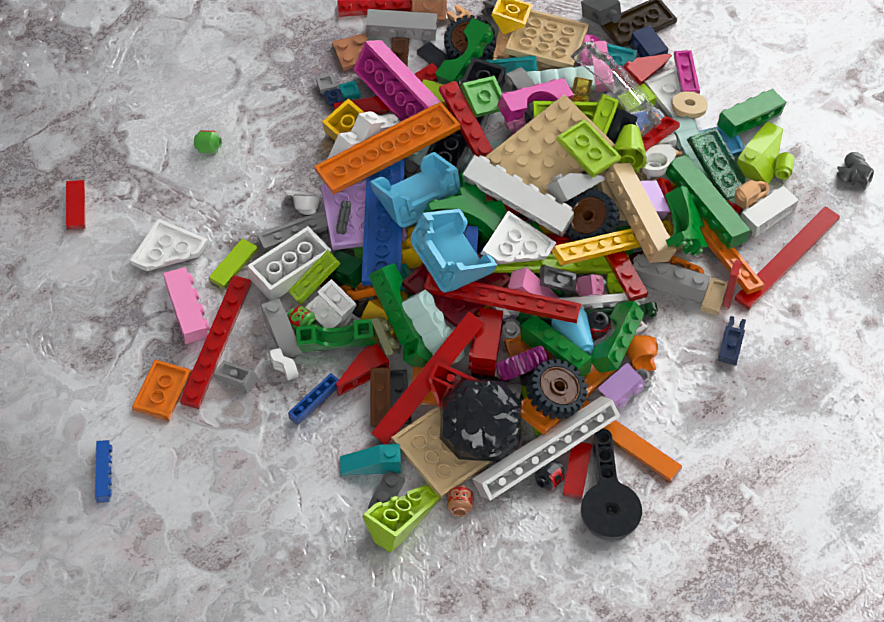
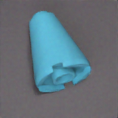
[550,307,594,356]

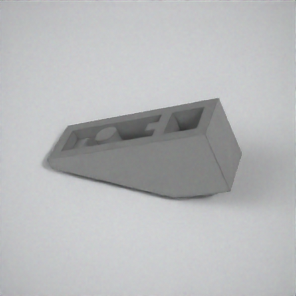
[547,173,606,204]
[261,298,302,359]

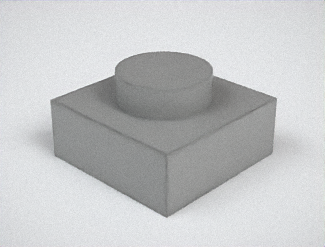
[315,73,338,94]

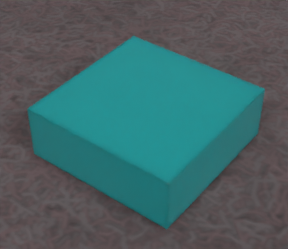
[338,80,361,102]

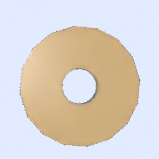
[672,91,708,119]

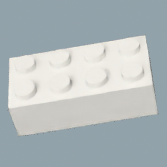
[247,226,332,301]

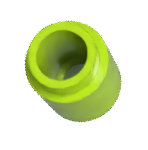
[774,152,795,180]

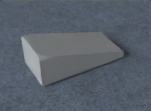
[213,360,258,393]

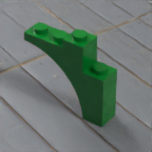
[423,184,507,240]
[665,186,708,256]

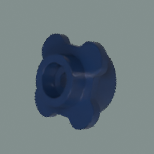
[324,88,344,106]

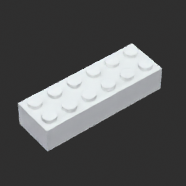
[463,155,574,237]

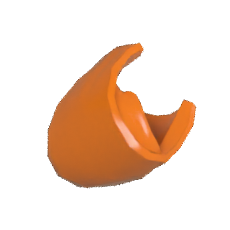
[626,335,658,372]

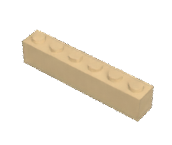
[604,163,677,263]

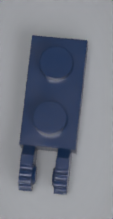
[718,316,746,365]

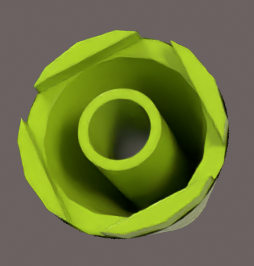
[613,124,647,173]

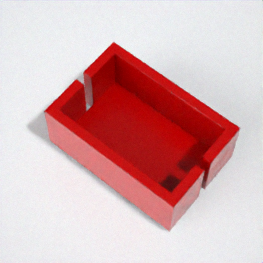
[468,308,503,376]

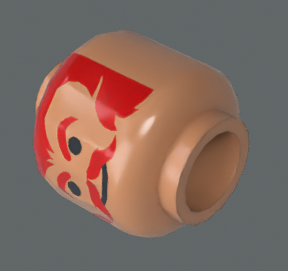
[447,485,474,517]

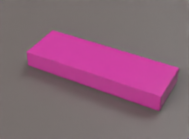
[673,50,700,94]

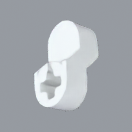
[269,348,298,381]

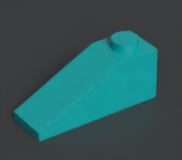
[340,444,401,476]

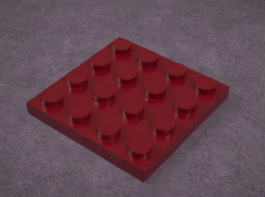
[402,253,510,327]

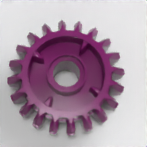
[496,346,548,381]

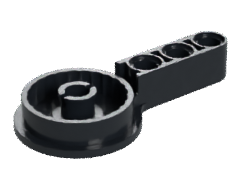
[581,428,642,540]

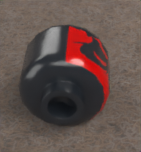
[587,310,611,339]
[535,461,565,490]

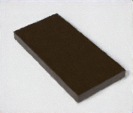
[600,0,677,47]

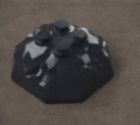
[440,380,522,462]

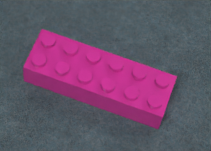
[353,40,440,121]

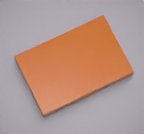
[132,359,192,421]

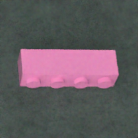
[163,267,210,344]

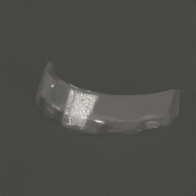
[571,42,661,137]

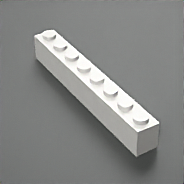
[472,396,620,501]

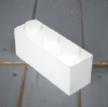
[741,186,798,238]

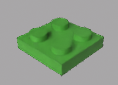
[461,76,503,117]

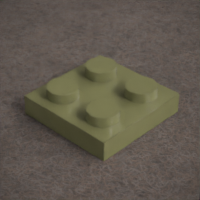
[371,317,401,356]

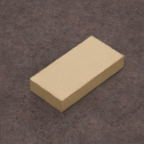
[700,277,728,316]

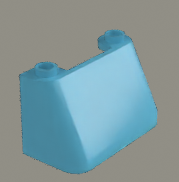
[370,152,461,227]
[411,209,497,293]

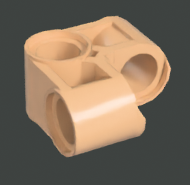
[734,180,769,210]

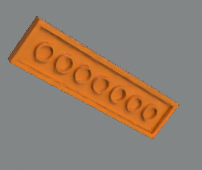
[314,102,461,195]

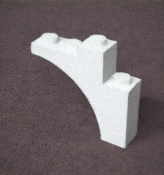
[328,111,400,159]

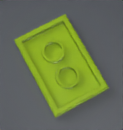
[556,119,621,178]

